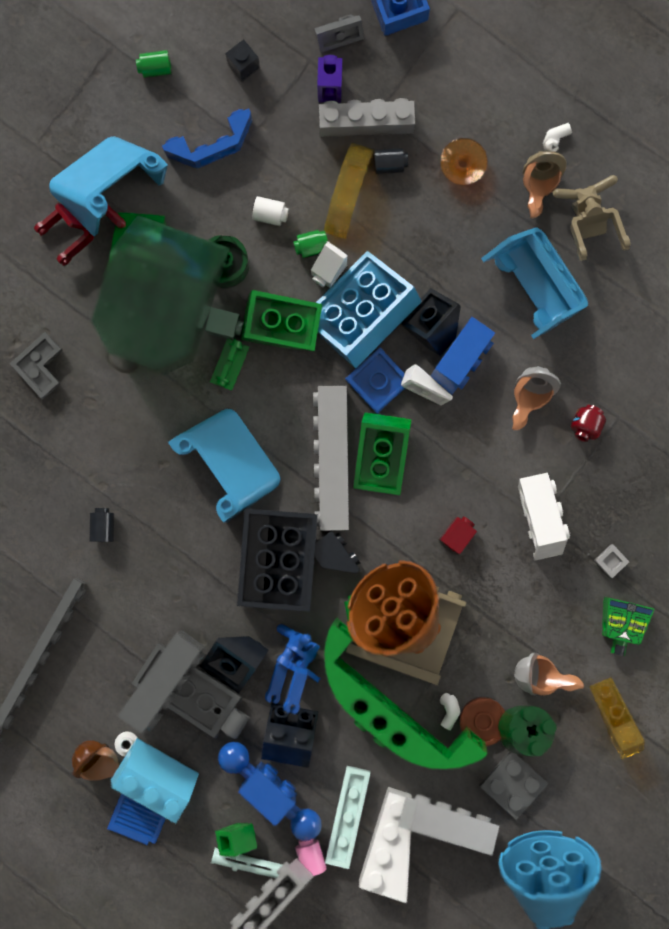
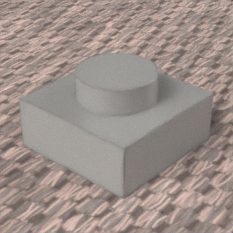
[594,544,629,578]

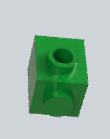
[215,823,257,857]

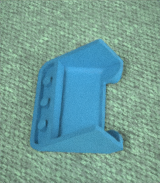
[49,137,168,236]
[168,409,280,523]

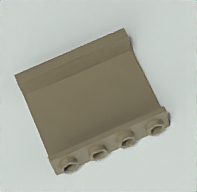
[345,586,466,685]

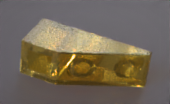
[589,677,645,759]

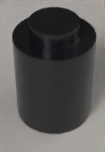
[374,148,408,174]
[89,508,114,542]

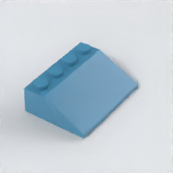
[316,251,422,368]

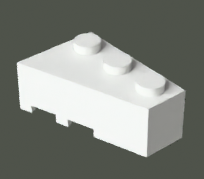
[518,473,570,560]

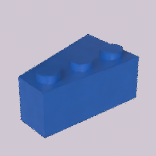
[431,317,495,395]

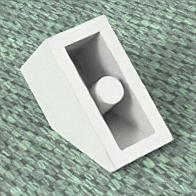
[311,241,347,288]

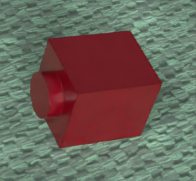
[439,516,477,554]

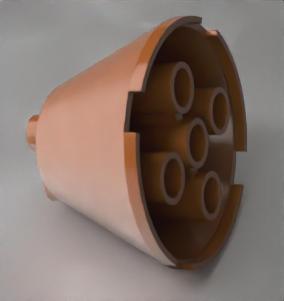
[347,561,441,655]

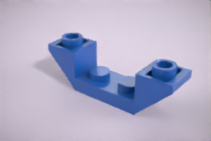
[162,109,252,169]

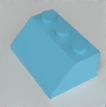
[111,738,199,823]

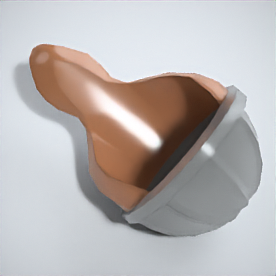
[512,366,561,430]
[514,653,584,696]

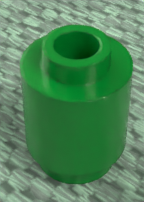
[293,230,328,258]

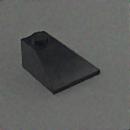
[400,288,461,356]
[200,636,269,694]

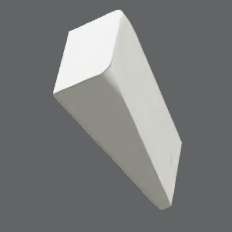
[401,365,453,405]

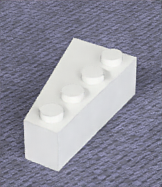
[359,787,412,903]

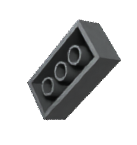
[118,630,205,734]

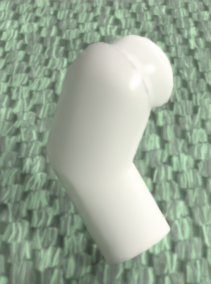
[543,123,572,152]

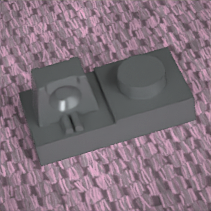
[314,14,365,53]

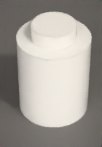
[252,196,289,226]

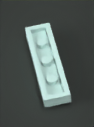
[325,766,371,869]

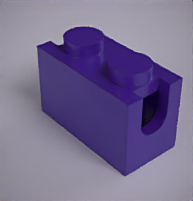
[317,55,342,103]

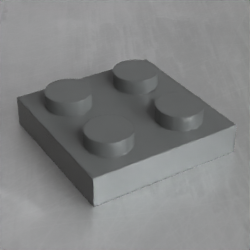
[479,751,549,820]

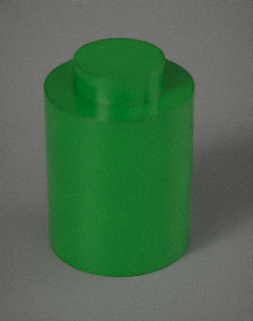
[136,50,172,78]

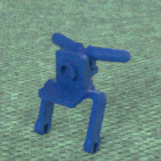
[265,624,321,714]

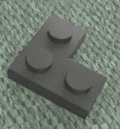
[10,332,63,399]

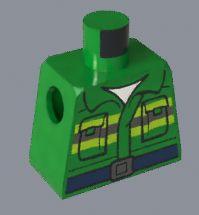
[602,597,654,656]

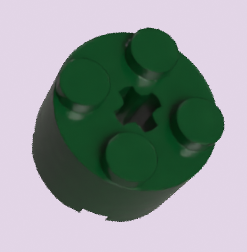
[200,235,250,289]
[498,705,556,756]

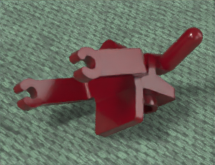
[34,203,126,266]

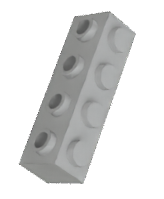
[319,98,415,137]
[398,795,499,855]
[230,858,314,929]

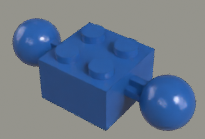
[218,742,322,841]

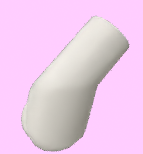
[440,693,460,731]

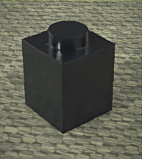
[225,39,260,82]

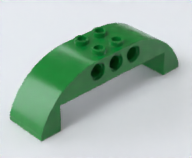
[324,618,487,769]

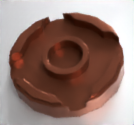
[459,697,505,746]

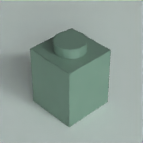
[205,307,243,340]

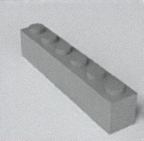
[313,386,349,531]

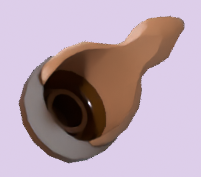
[72,740,119,781]

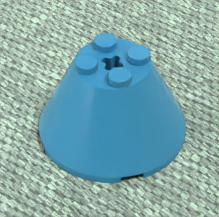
[499,830,601,929]

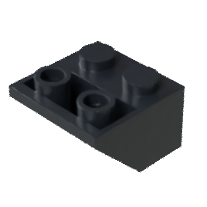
[261,703,319,768]

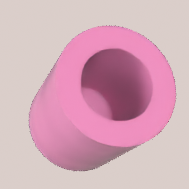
[295,839,327,876]

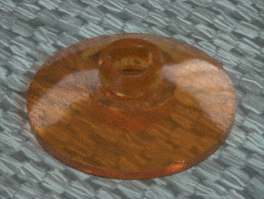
[440,138,488,185]

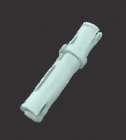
[211,848,282,878]

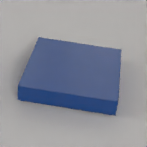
[345,347,405,414]

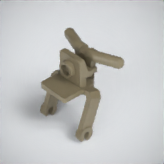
[553,175,631,261]

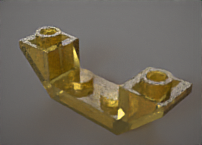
[324,143,374,239]

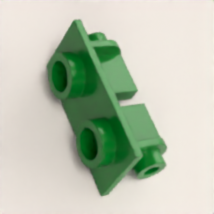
[210,338,249,391]

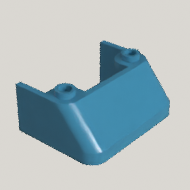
[481,228,588,339]

